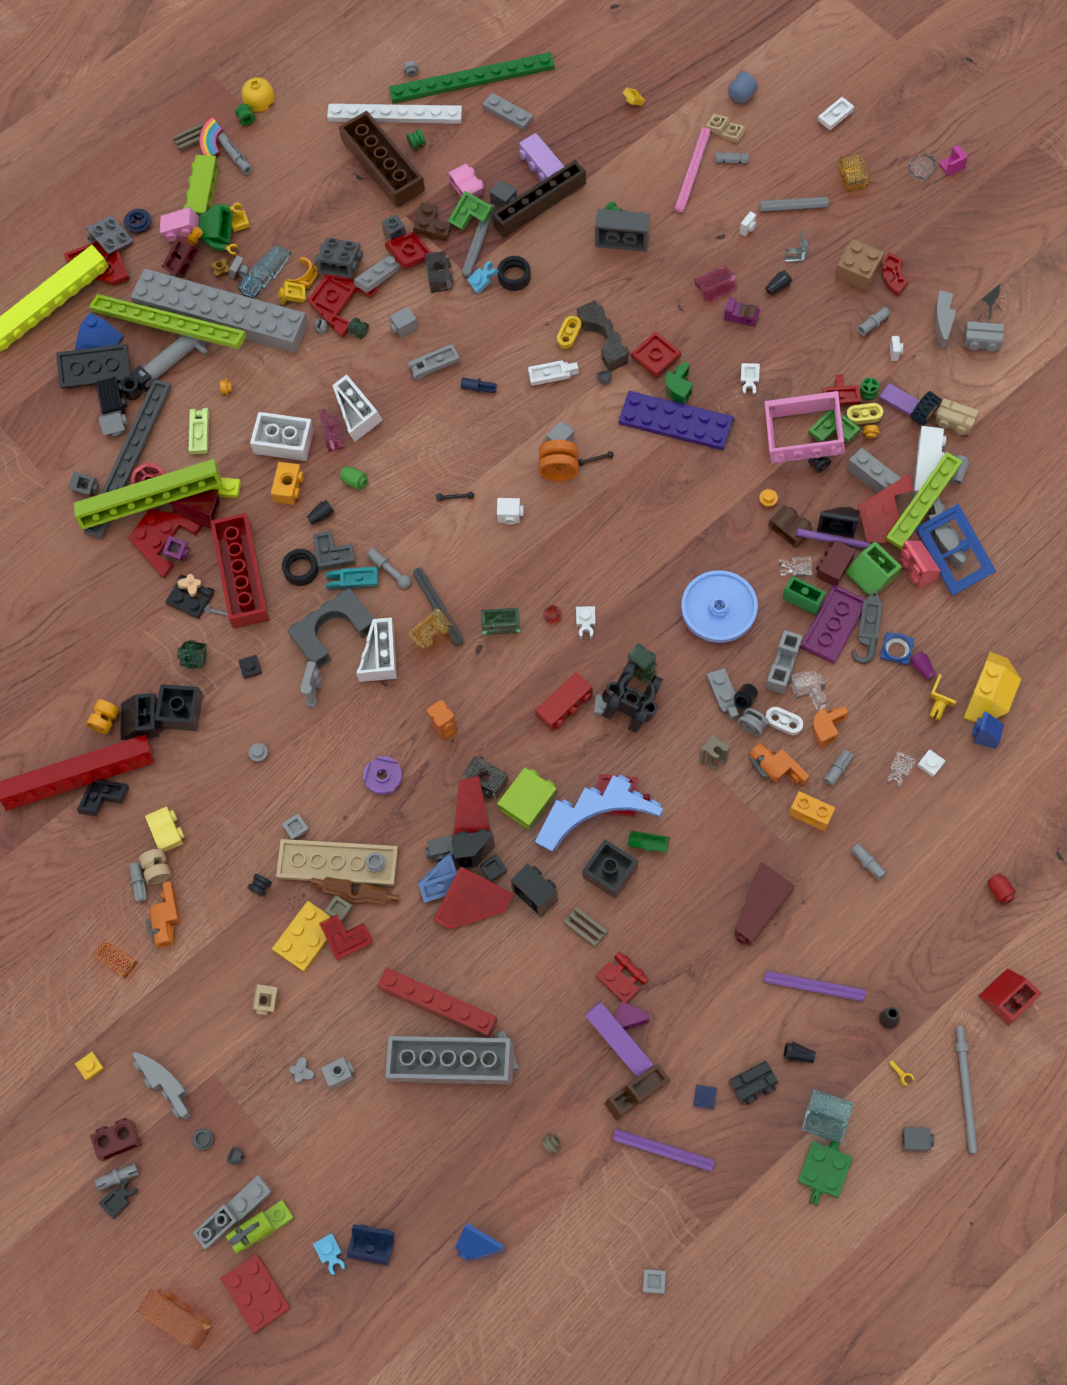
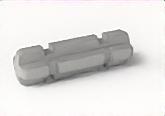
[715,152,749,164]

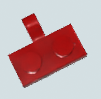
[822,374,861,406]

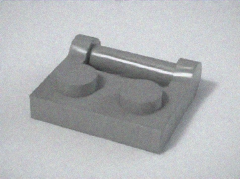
[300,661,323,708]

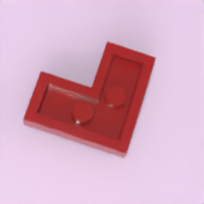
[319,914,373,960]

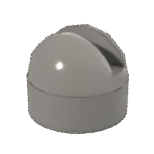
[314,319,329,334]

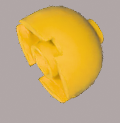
[241,77,275,112]

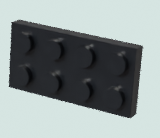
[56,344,131,389]

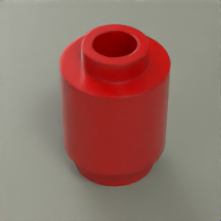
[987,873,1016,904]

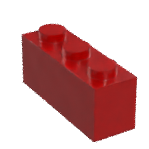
[535,672,593,732]

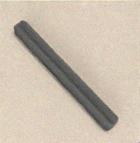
[413,567,464,646]

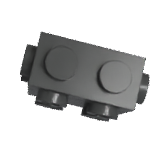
[315,238,363,278]

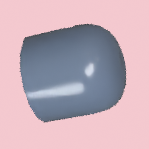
[728,71,758,103]

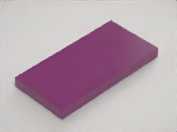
[800,584,866,664]

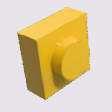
[623,87,645,106]
[231,210,250,232]
[75,1052,104,1081]

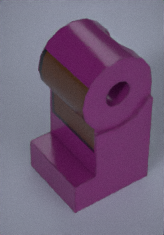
[724,297,760,326]

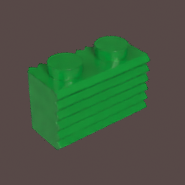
[782,576,826,615]

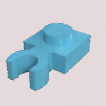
[467,261,498,294]
[313,1233,346,1275]

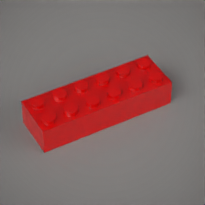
[210,513,270,629]

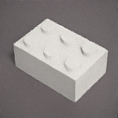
[250,412,314,461]

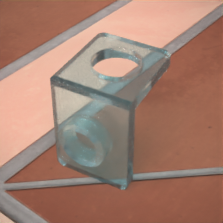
[784,231,808,261]

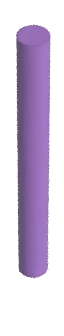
[796,528,870,549]

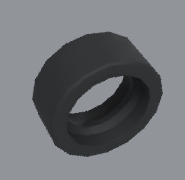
[497,256,531,291]
[282,549,318,586]

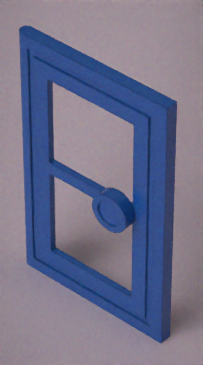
[916,504,997,596]

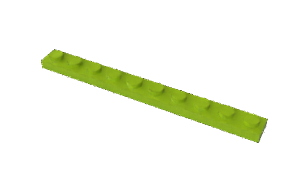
[89,294,247,349]

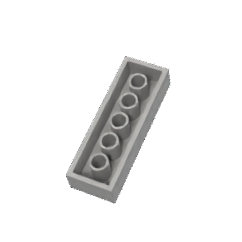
[385,1036,515,1085]

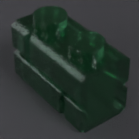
[481,608,521,635]
[628,643,658,683]

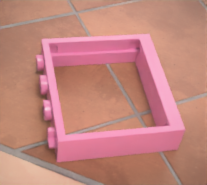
[765,391,845,464]

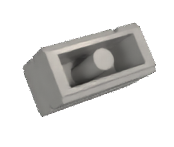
[964,321,1004,352]

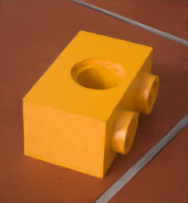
[271,462,304,505]
[789,791,835,832]

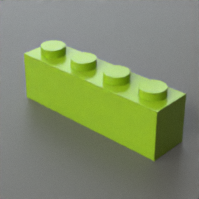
[183,155,219,220]

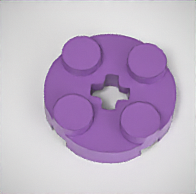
[363,756,402,795]

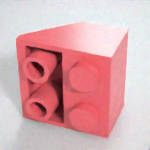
[899,540,941,589]

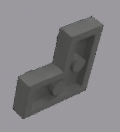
[313,531,355,570]

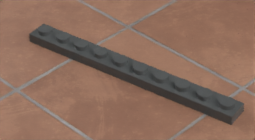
[84,379,172,539]

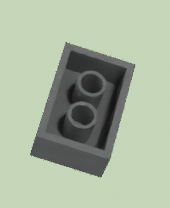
[595,209,650,252]

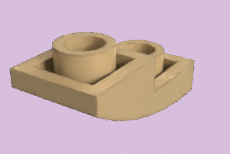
[706,114,745,143]

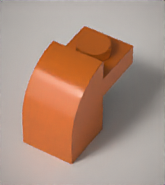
[812,706,849,748]

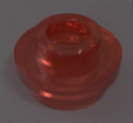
[543,605,562,624]

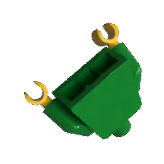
[199,203,243,257]

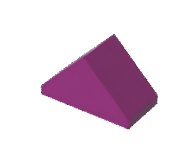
[614,1001,650,1030]

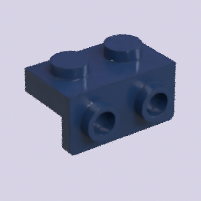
[347,1225,395,1266]

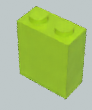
[497,767,557,831]

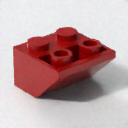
[978,968,1042,1027]

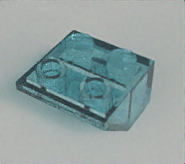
[801,1089,854,1144]

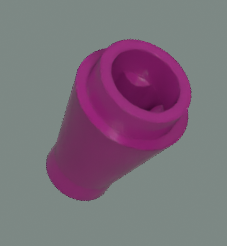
[909,651,936,680]

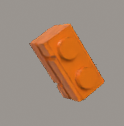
[427,700,457,740]

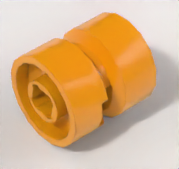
[86,699,120,734]

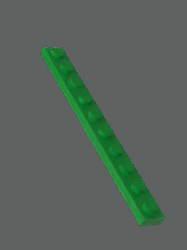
[389,52,555,104]

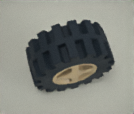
[910,391,942,426]

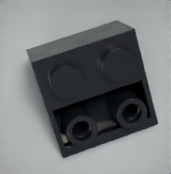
[120,693,159,740]
[452,829,495,869]

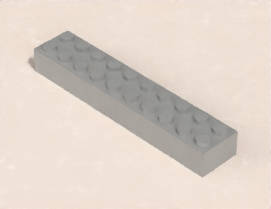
[130,268,309,353]

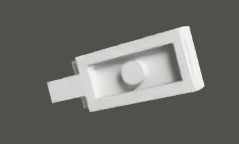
[528,360,579,386]

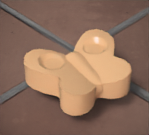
[178,574,201,597]

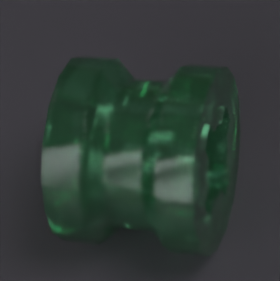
[347,317,369,340]

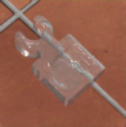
[779,557,812,577]
[887,751,916,788]

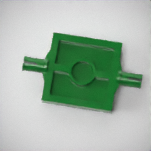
[798,1135,853,1206]

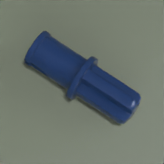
[461,377,497,393]

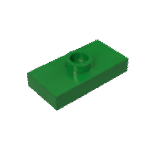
[628,831,670,852]

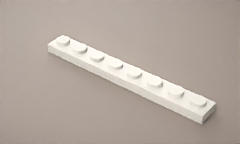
[327,104,462,124]

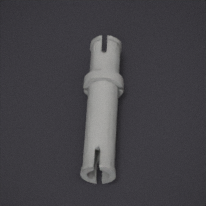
[217,133,253,175]

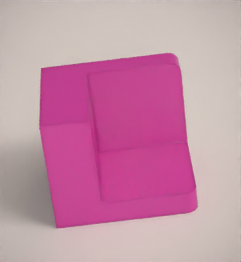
[939,145,968,176]

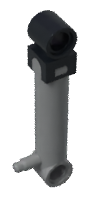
[120,335,208,400]

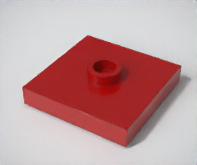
[385,232,433,270]
[631,331,681,378]

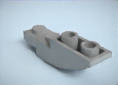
[927,497,967,570]
[132,1052,192,1121]
[193,1175,273,1250]

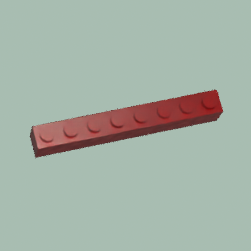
[0,734,155,811]

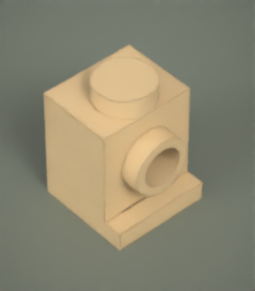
[252,984,277,1015]

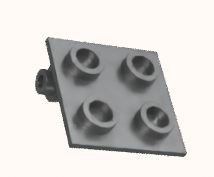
[86,215,134,254]

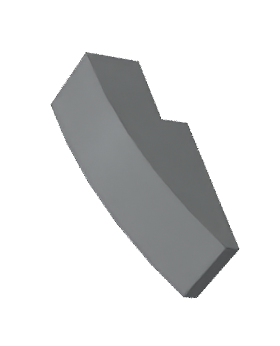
[934,291,956,349]

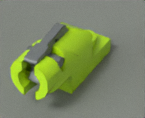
[226,1200,294,1254]

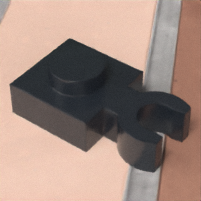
[98,1179,138,1219]

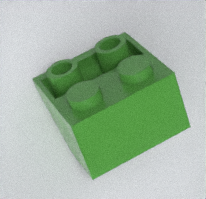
[845,541,902,597]

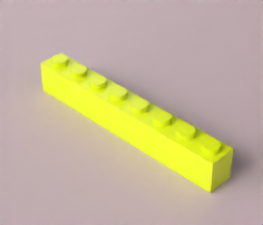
[0,245,109,352]

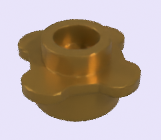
[210,258,230,277]

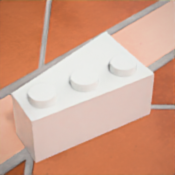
[333,374,383,442]
[356,618,397,682]

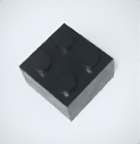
[155,684,203,731]
[582,839,638,899]
[511,863,558,917]

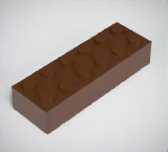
[339,110,425,207]

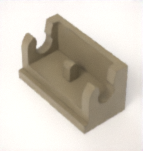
[699,735,730,770]

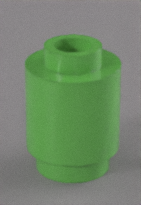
[340,466,368,490]

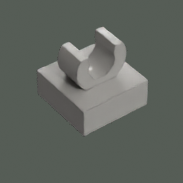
[228,255,249,280]

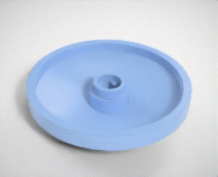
[681,570,758,643]

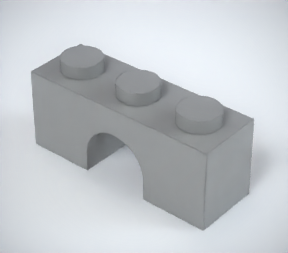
[766,630,803,695]

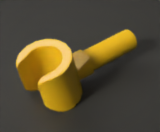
[889,1060,914,1086]

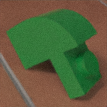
[665,361,693,404]

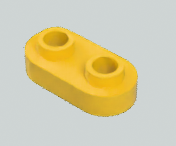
[557,316,581,349]

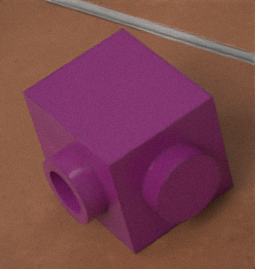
[162,536,190,561]

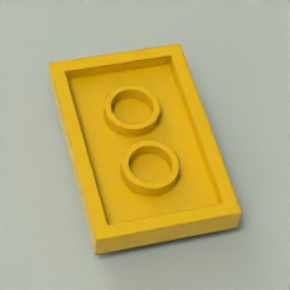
[272,901,331,973]

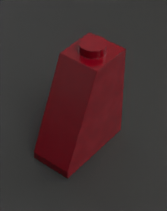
[169,489,220,528]

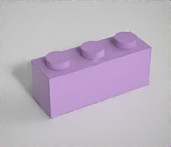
[519,133,564,182]

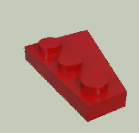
[452,776,490,842]

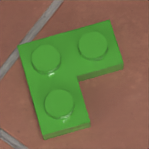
[448,191,494,231]
[808,409,860,444]

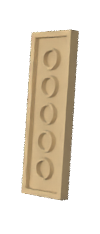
[276,839,399,886]

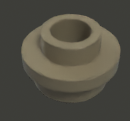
[542,1133,561,1154]

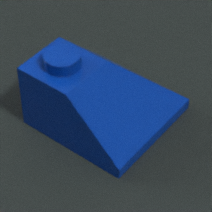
[75,313,124,350]
[455,1223,506,1261]

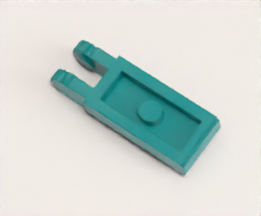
[326,567,378,590]

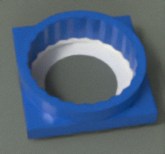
[880,632,915,665]

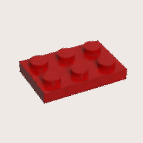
[220,1253,291,1334]

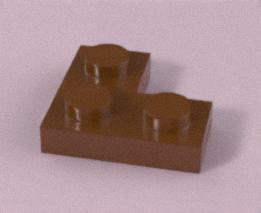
[413,202,451,241]

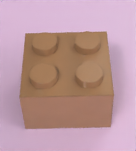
[835,239,885,291]

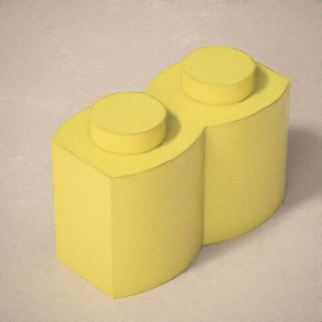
[145,806,185,853]

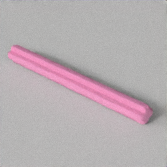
[675,127,711,213]

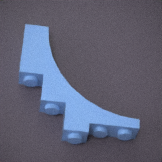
[535,775,664,853]

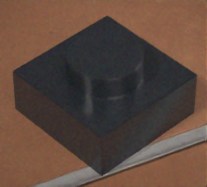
[238,655,262,679]
[480,854,507,882]

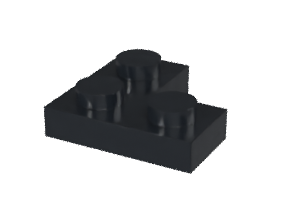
[77,780,129,817]

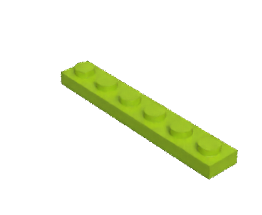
[886,452,963,550]

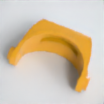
[286,257,319,289]

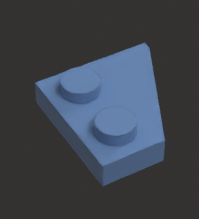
[418,853,457,903]

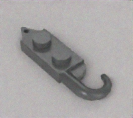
[852,590,883,664]

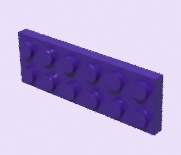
[619,391,733,450]

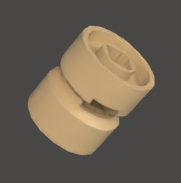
[139,849,172,885]

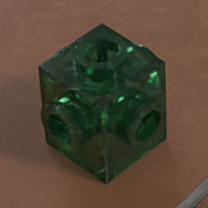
[177,640,207,669]

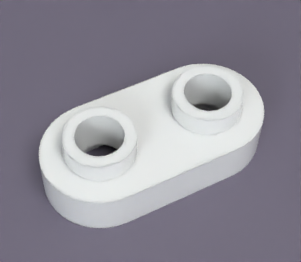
[766,707,803,735]

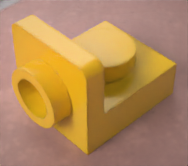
[278,281,306,305]

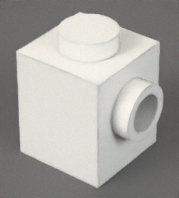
[497,498,524,525]

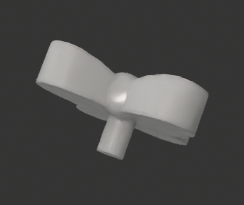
[290,1057,315,1083]

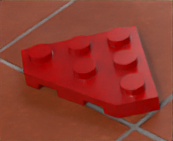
[64,241,130,286]
[433,866,514,929]

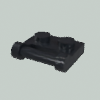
[165,575,215,620]

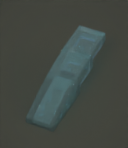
[237,245,292,298]

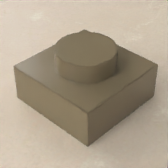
[325,895,353,923]

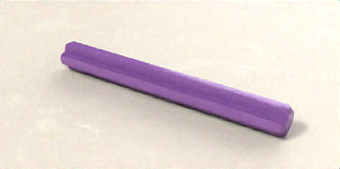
[764,971,866,1001]
[613,1129,715,1171]

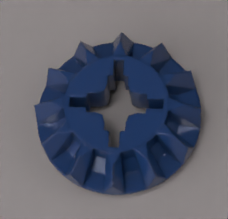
[124,209,152,234]

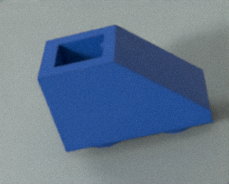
[972,712,1004,749]

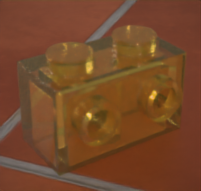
[407,609,452,648]

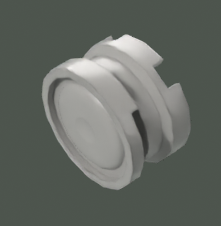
[737,708,769,737]

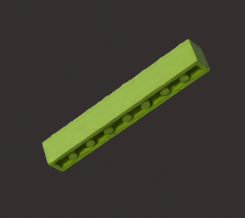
[74,459,222,530]

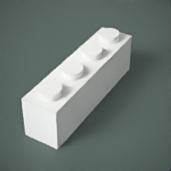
[912,426,946,499]

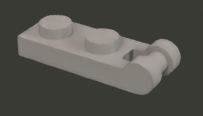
[407,344,460,380]

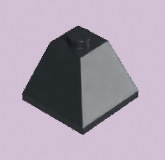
[817,507,859,538]

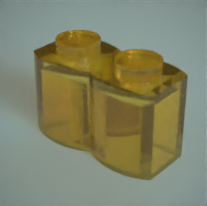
[838,153,871,192]

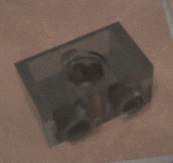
[425,251,454,293]
[462,756,509,800]

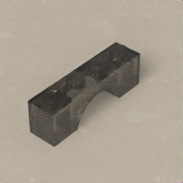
[577,300,630,371]

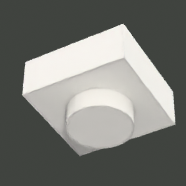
[740,211,757,237]
[890,336,903,361]
[917,749,945,777]

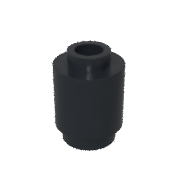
[734,684,758,709]

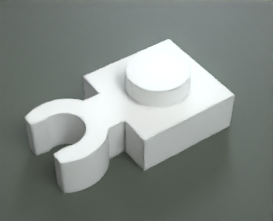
[741,363,760,395]
[576,606,595,639]

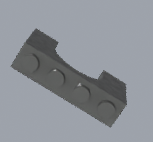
[288,588,373,669]

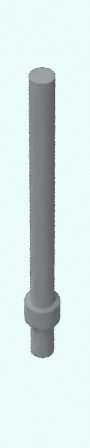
[955,1026,977,1154]

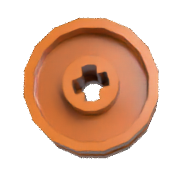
[539,440,579,482]

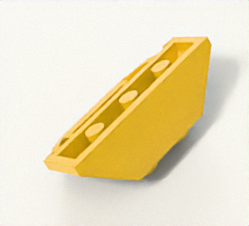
[963,652,1021,723]

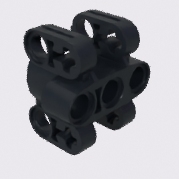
[601,662,663,733]

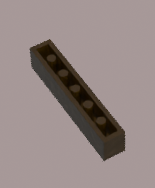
[492,160,586,237]

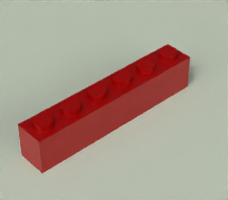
[377,967,498,1038]

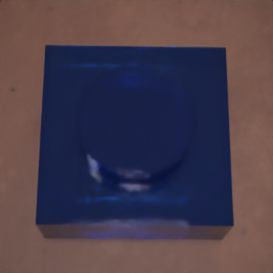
[693,1084,717,1110]

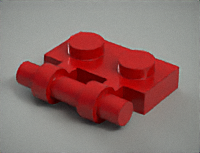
[596,952,649,1003]

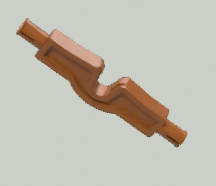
[310,877,400,905]

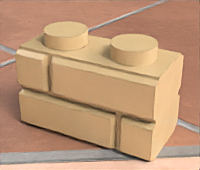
[935,398,979,435]

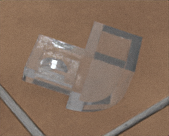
[789,671,828,711]

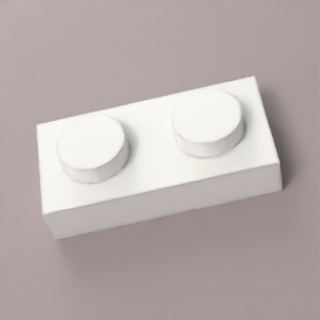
[818,97,854,130]

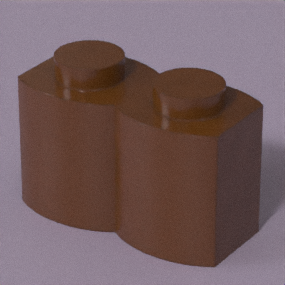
[768,505,813,548]

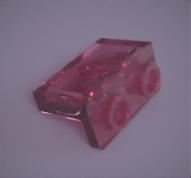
[694,266,737,302]
[318,409,346,452]

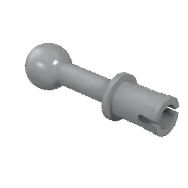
[366,547,412,590]

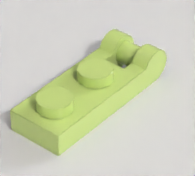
[189,408,210,455]

